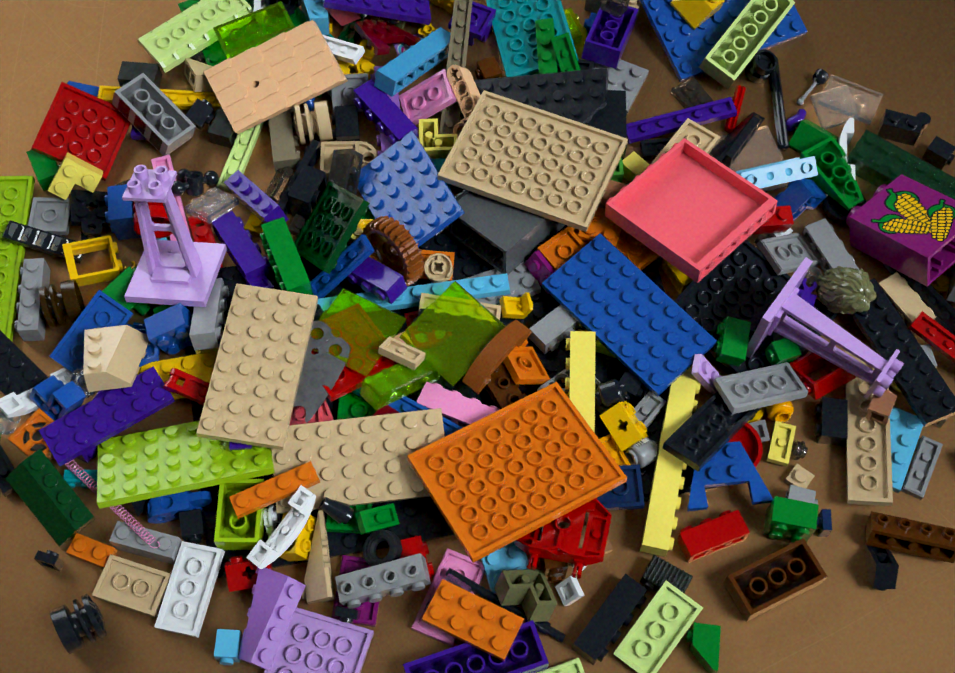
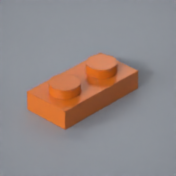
[66,533,117,569]

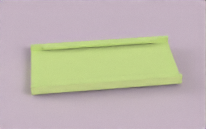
[137,0,255,73]

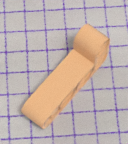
[447,65,481,138]

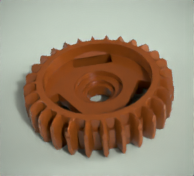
[362,216,425,286]

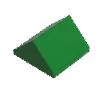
[789,119,839,154]

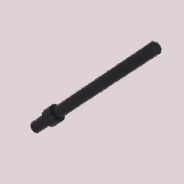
[445,568,566,643]

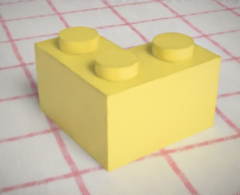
[419,118,457,159]
[48,152,103,200]

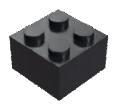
[287,164,328,221]

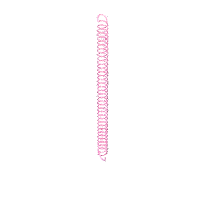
[65,460,160,548]

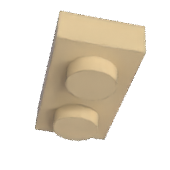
[378,336,426,370]

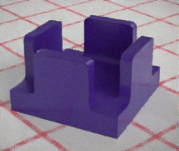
[448,1,496,46]

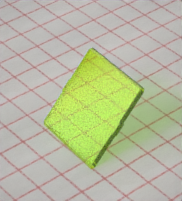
[399,281,506,386]
[311,289,406,376]

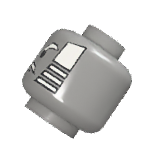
[625,437,658,468]

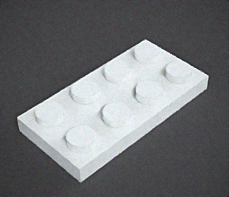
[154,541,225,638]

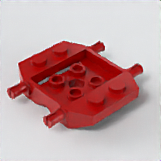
[515,498,612,579]

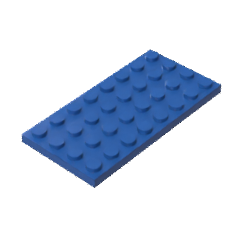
[542,233,717,397]

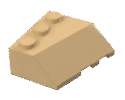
[83,325,151,392]

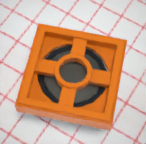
[8,408,55,460]

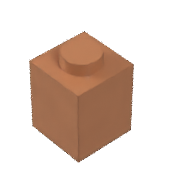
[866,390,897,425]

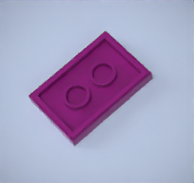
[331,555,380,627]

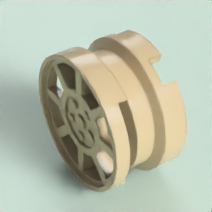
[424,253,453,283]

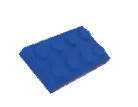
[49,290,134,380]

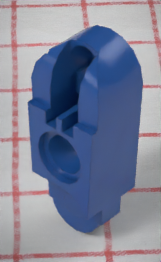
[147,491,212,524]

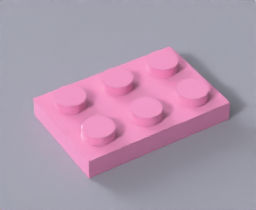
[399,69,457,125]

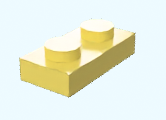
[766,421,796,467]

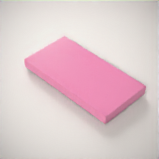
[412,548,485,647]

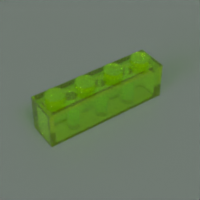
[360,350,443,410]

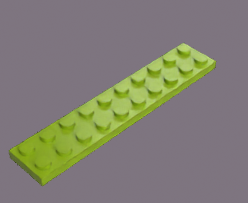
[0,176,35,341]

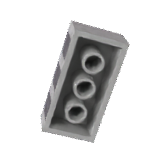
[112,73,196,156]

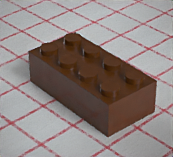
[723,538,828,622]

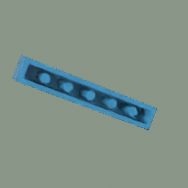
[374,27,451,97]

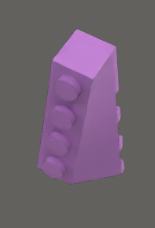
[238,567,306,671]

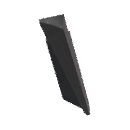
[709,112,765,168]

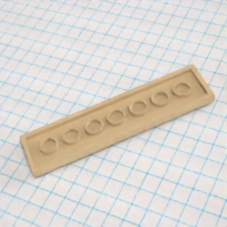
[845,351,893,506]

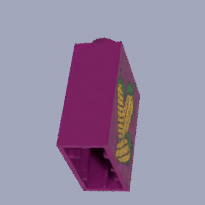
[846,174,955,286]

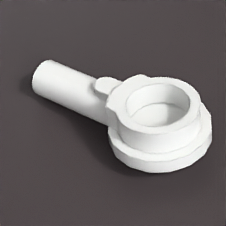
[263,506,280,539]

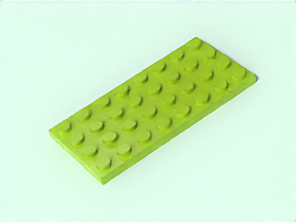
[97,420,275,509]

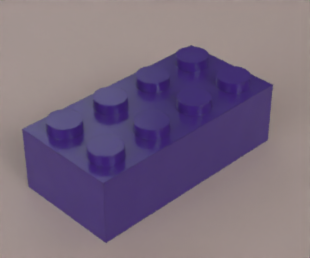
[581,0,639,69]

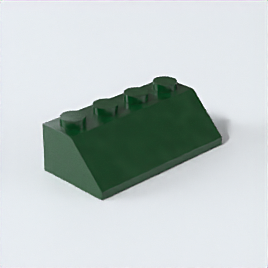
[5,449,95,547]

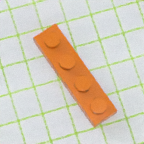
[229,461,320,519]

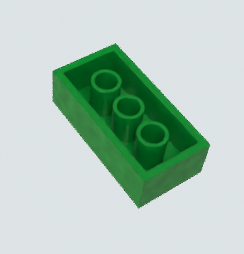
[259,217,313,295]

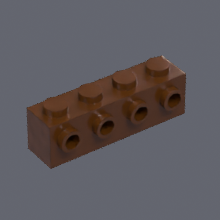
[465,339,527,409]
[865,511,955,563]

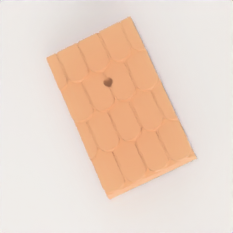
[204,20,348,134]

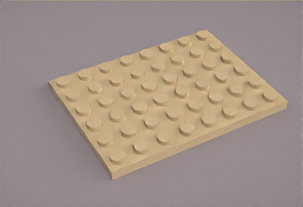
[437,90,628,232]

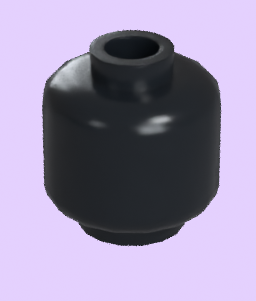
[595,379,628,409]

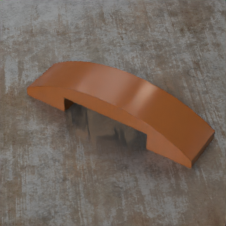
[462,320,532,394]

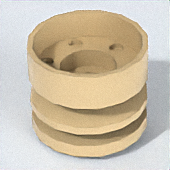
[293,100,333,145]

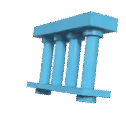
[734,156,818,188]

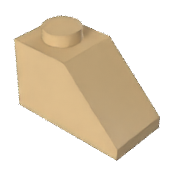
[184,58,214,92]

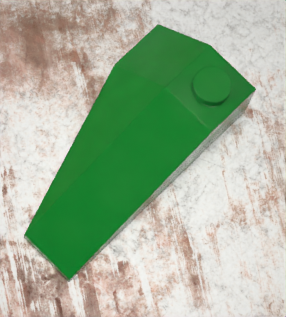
[799,136,864,211]

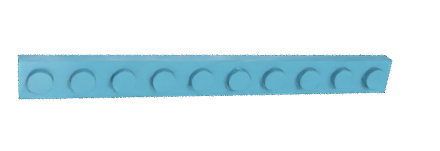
[317,273,510,318]

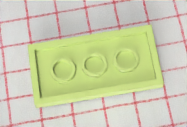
[613,580,703,673]

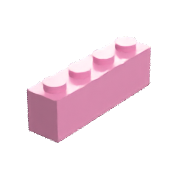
[417,381,500,428]

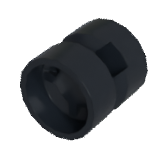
[745,49,777,83]

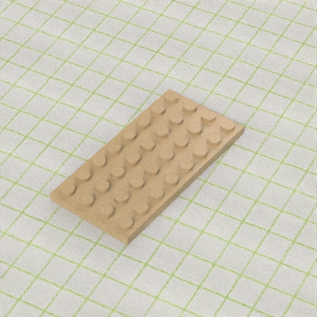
[196,283,318,450]
[271,408,445,515]

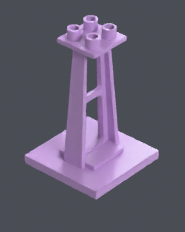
[122,165,227,307]
[746,257,904,399]

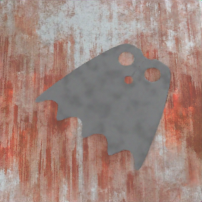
[293,321,350,423]

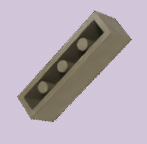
[269,108,301,172]

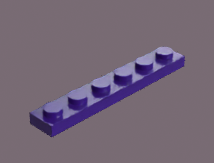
[626,97,737,144]

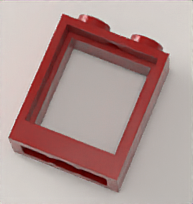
[790,352,856,400]

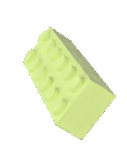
[699,0,796,89]

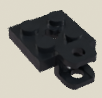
[71,190,111,241]

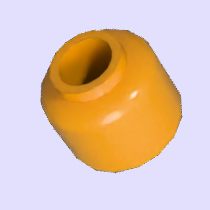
[765,401,794,422]

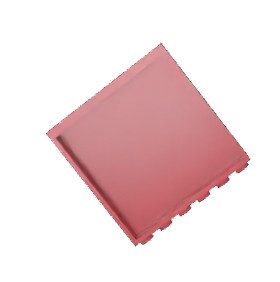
[605,138,778,283]

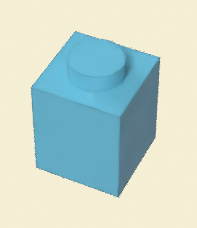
[214,629,243,665]

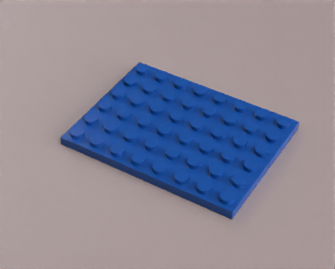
[640,0,808,82]

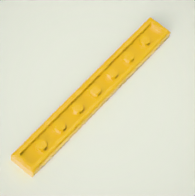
[98,85,221,111]

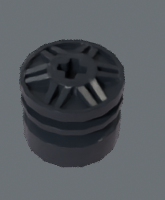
[50,594,107,654]

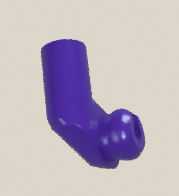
[786,109,806,131]

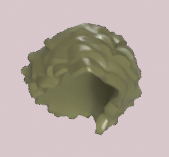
[816,266,877,314]

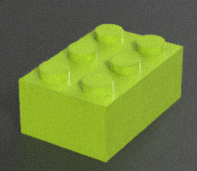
[214,479,266,550]

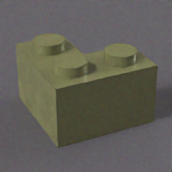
[494,569,557,622]

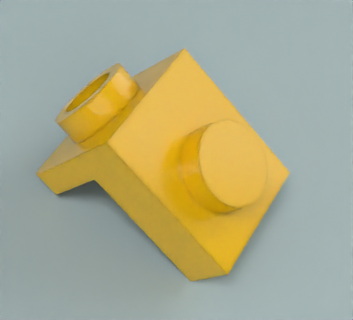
[499,292,533,319]

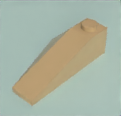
[302,510,335,604]

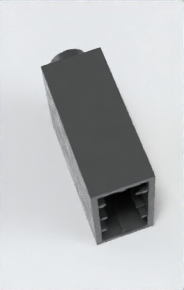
[448,191,565,275]

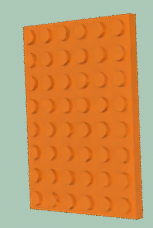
[407,382,627,563]

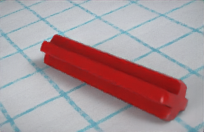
[725,85,746,132]

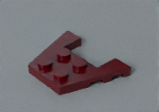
[354,18,421,55]

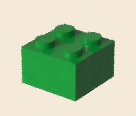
[763,496,819,543]

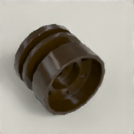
[39,279,85,328]

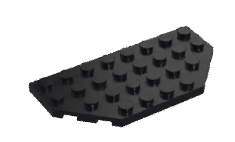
[460,68,608,124]

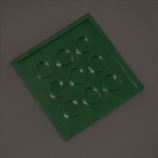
[294,181,370,274]

